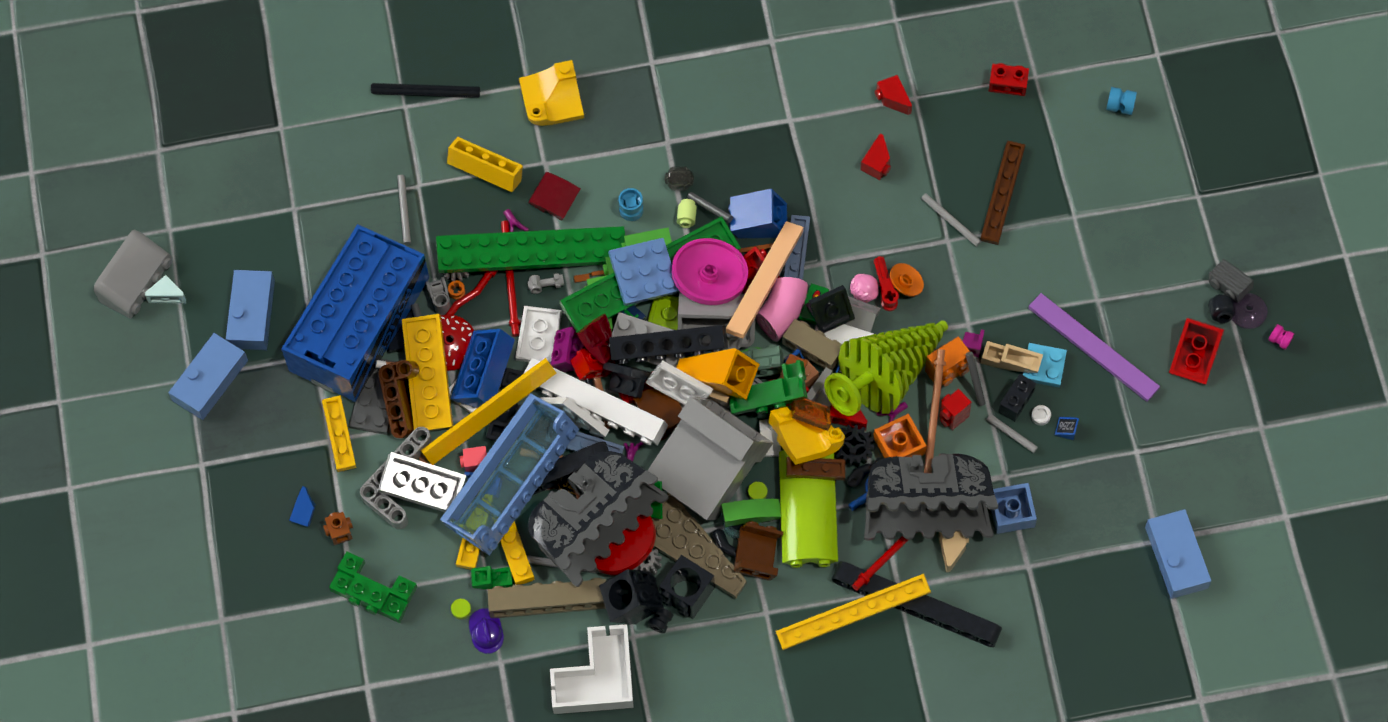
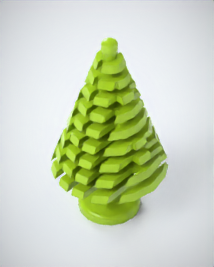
[824,320,948,416]

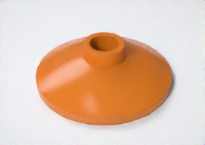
[890,263,924,296]

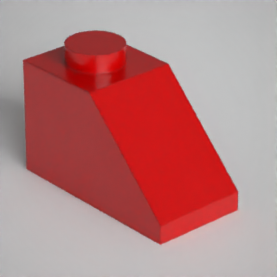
[875,75,912,115]
[861,133,891,180]
[829,405,867,431]

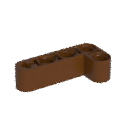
[379,360,419,439]

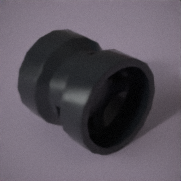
[648,608,674,634]

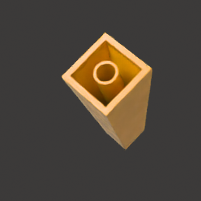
[676,348,760,400]

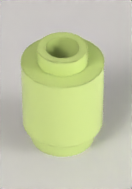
[677,199,697,228]

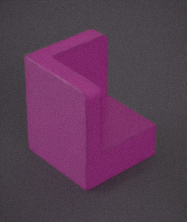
[962,329,985,358]

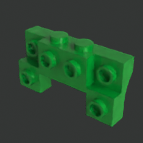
[730,360,808,415]
[329,551,417,623]

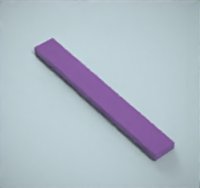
[1028,293,1160,402]

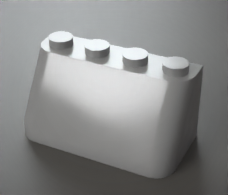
[94,229,172,319]
[678,292,755,347]

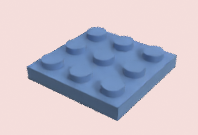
[608,238,679,306]

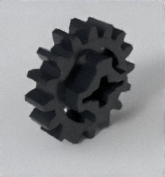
[835,424,875,467]

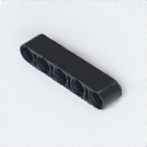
[518,441,609,495]

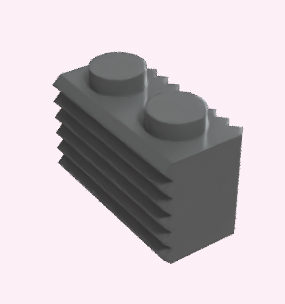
[1209,259,1254,303]

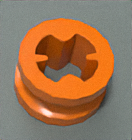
[448,280,465,300]

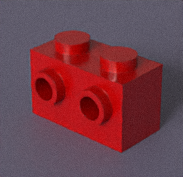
[988,63,1029,96]
[570,349,616,380]
[939,389,972,431]

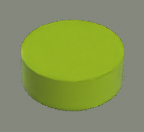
[748,482,768,499]
[451,599,471,620]

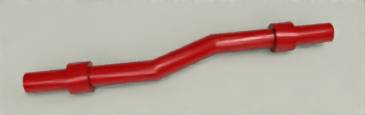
[445,270,498,315]

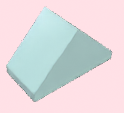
[145,275,186,303]

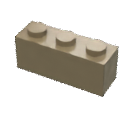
[782,319,842,370]

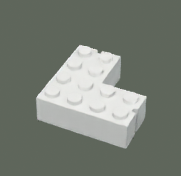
[550,624,634,714]

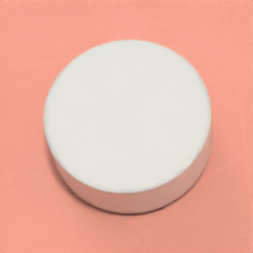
[1031,405,1051,426]

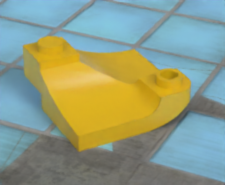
[519,60,584,126]
[769,407,845,465]

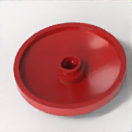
[595,515,656,575]

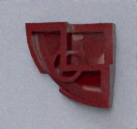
[577,314,612,364]

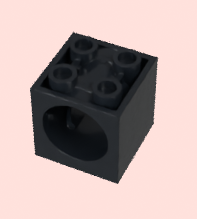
[659,555,715,619]
[599,569,664,624]

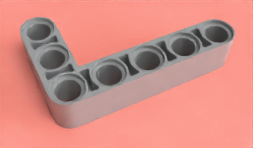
[360,427,432,529]

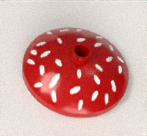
[441,314,474,371]

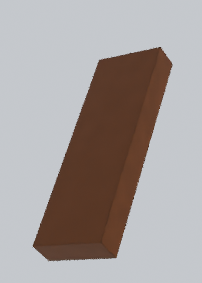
[786,457,845,480]

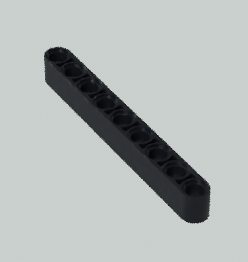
[831,561,1002,647]

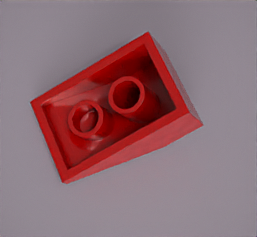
[1169,318,1225,385]

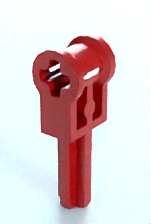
[874,256,899,311]

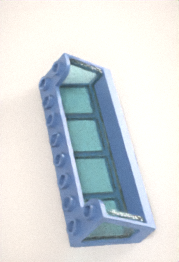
[440,393,579,556]

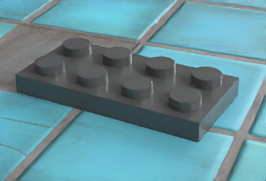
[349,359,398,435]

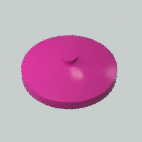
[672,238,748,305]

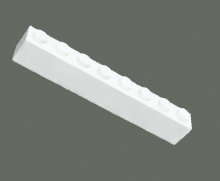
[524,358,668,446]

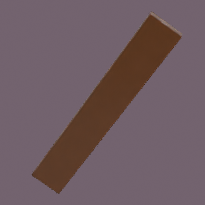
[980,140,1025,245]

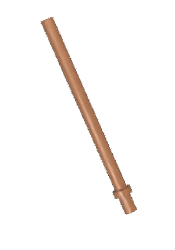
[924,349,946,473]

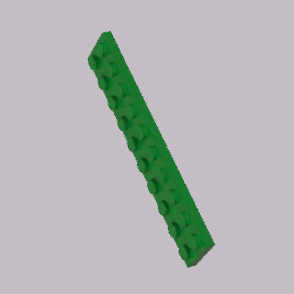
[559,216,741,333]
[436,226,625,273]

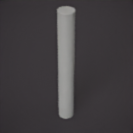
[986,414,1038,453]

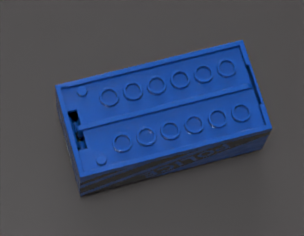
[282,224,429,402]

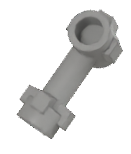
[528,273,564,294]

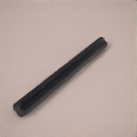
[371,83,481,97]

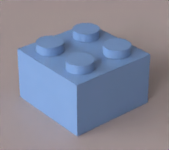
[991,483,1037,534]

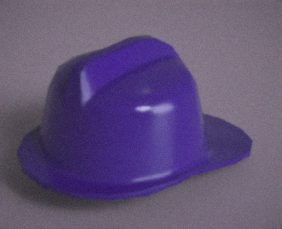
[469,608,504,654]

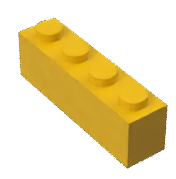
[447,137,523,192]

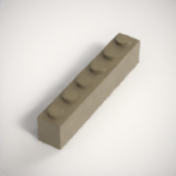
[488,578,606,618]

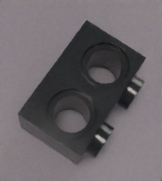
[998,374,1036,422]

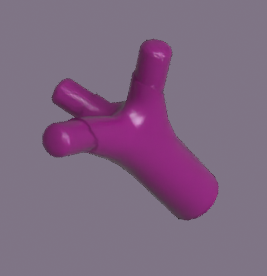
[504,209,529,232]
[877,402,908,422]
[623,442,643,461]

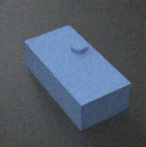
[226,270,275,350]
[168,333,248,420]
[1145,509,1211,599]

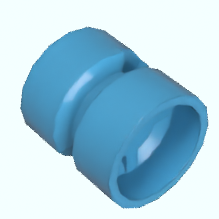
[1106,87,1137,115]
[618,188,643,221]

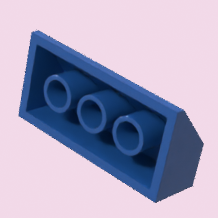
[450,329,515,408]

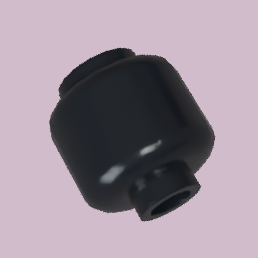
[1208,294,1236,323]

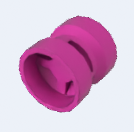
[1268,324,1295,350]

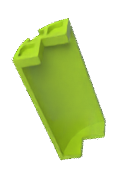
[779,450,838,568]

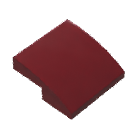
[528,172,581,221]

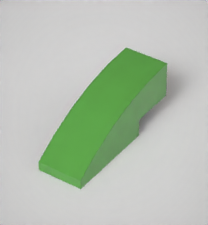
[721,499,781,527]

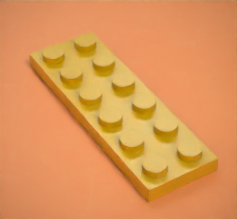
[402,314,453,431]

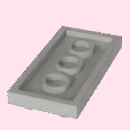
[608,312,690,368]

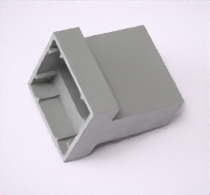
[648,397,773,520]

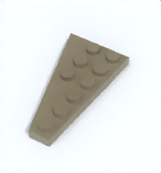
[651,492,747,599]

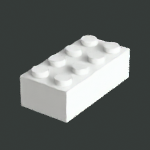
[377,452,466,512]

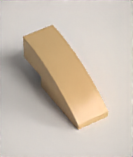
[981,341,1043,373]

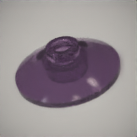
[1232,293,1268,329]

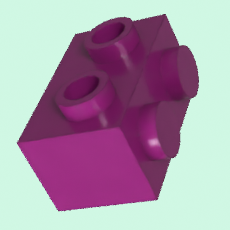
[551,327,584,373]

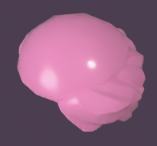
[850,274,879,303]

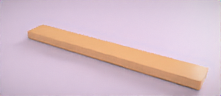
[726,221,804,339]

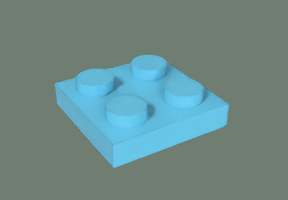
[1023,343,1067,388]

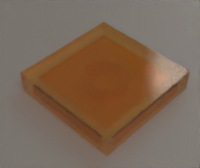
[791,398,831,431]

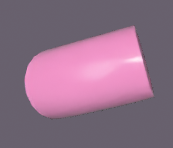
[755,277,808,342]

